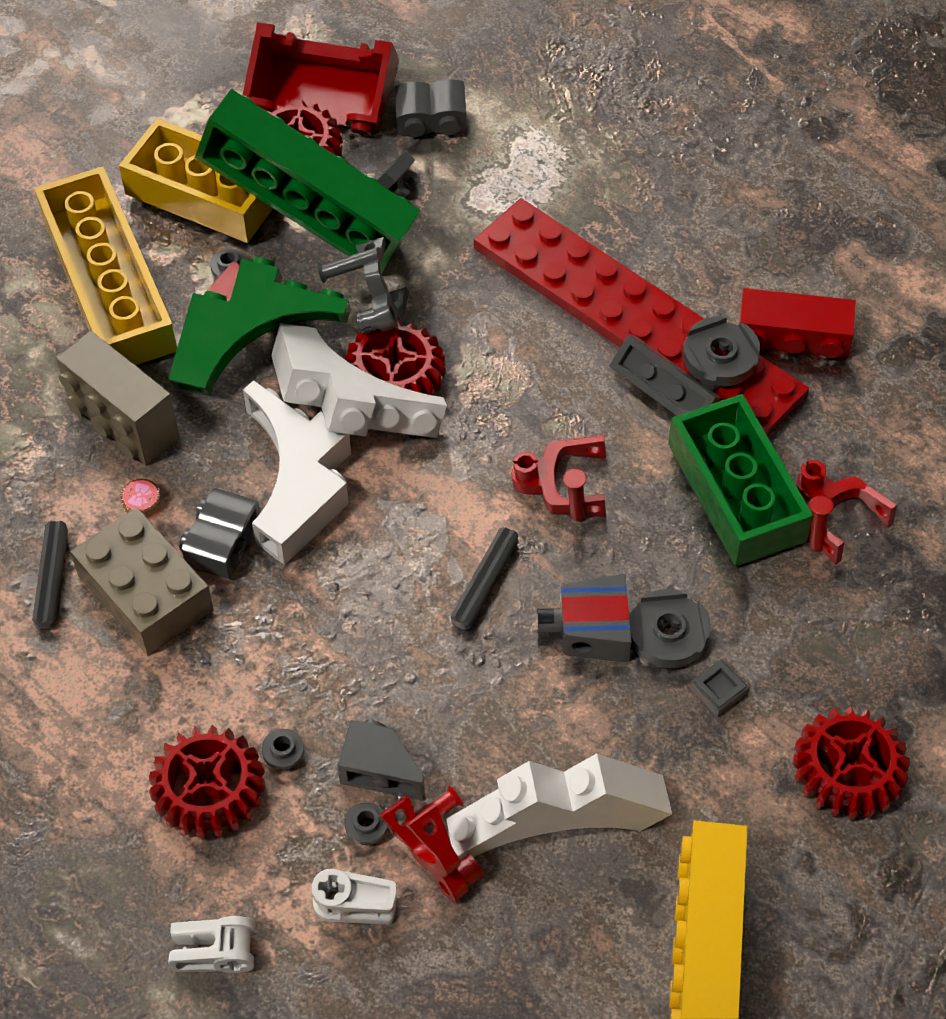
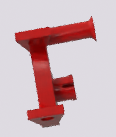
[511,435,606,521]
[796,459,897,565]
[378,786,484,903]

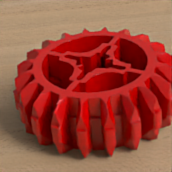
[267,100,343,157]
[344,319,446,396]
[792,706,910,821]
[149,725,266,840]

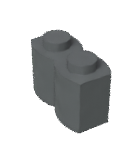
[395,79,467,137]
[179,488,260,579]

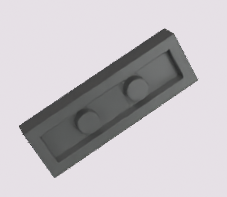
[609,334,721,416]

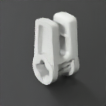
[312,869,396,925]
[168,916,256,973]

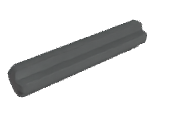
[32,521,68,630]
[451,527,518,630]

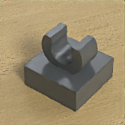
[377,150,421,198]

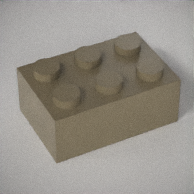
[56,331,180,466]
[70,507,213,656]

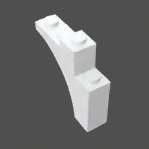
[271,323,447,438]
[243,381,351,565]
[446,753,672,860]

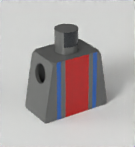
[537,574,631,662]

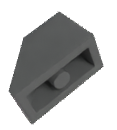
[338,720,425,801]

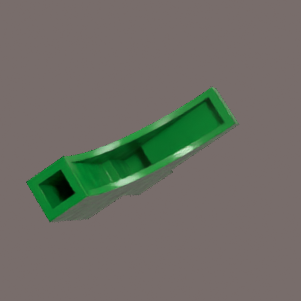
[168,257,351,396]

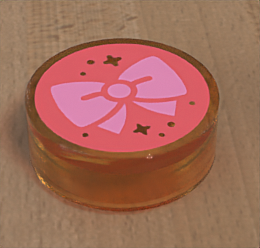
[120,479,162,518]

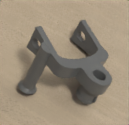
[317,237,409,335]

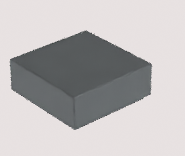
[690,659,750,717]

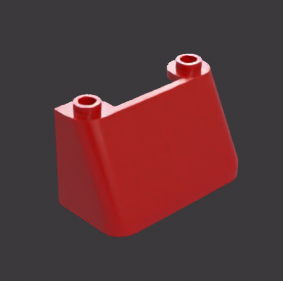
[242,22,399,136]

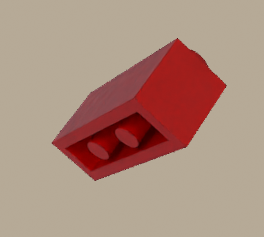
[738,288,856,358]

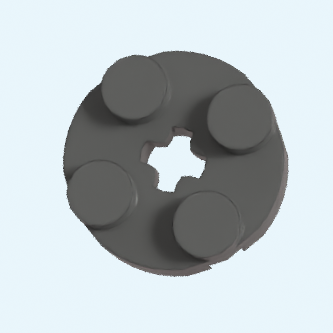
[683,317,760,390]
[629,589,711,668]

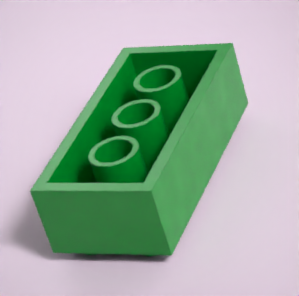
[668,394,813,567]

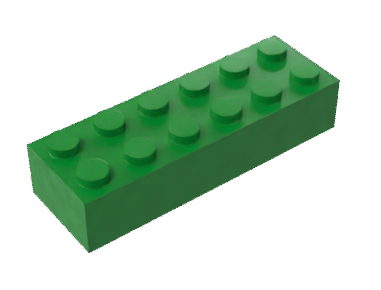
[194,89,420,273]

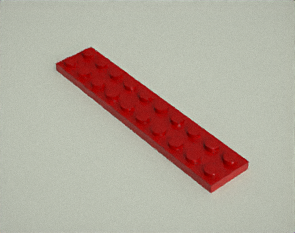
[474,198,809,437]

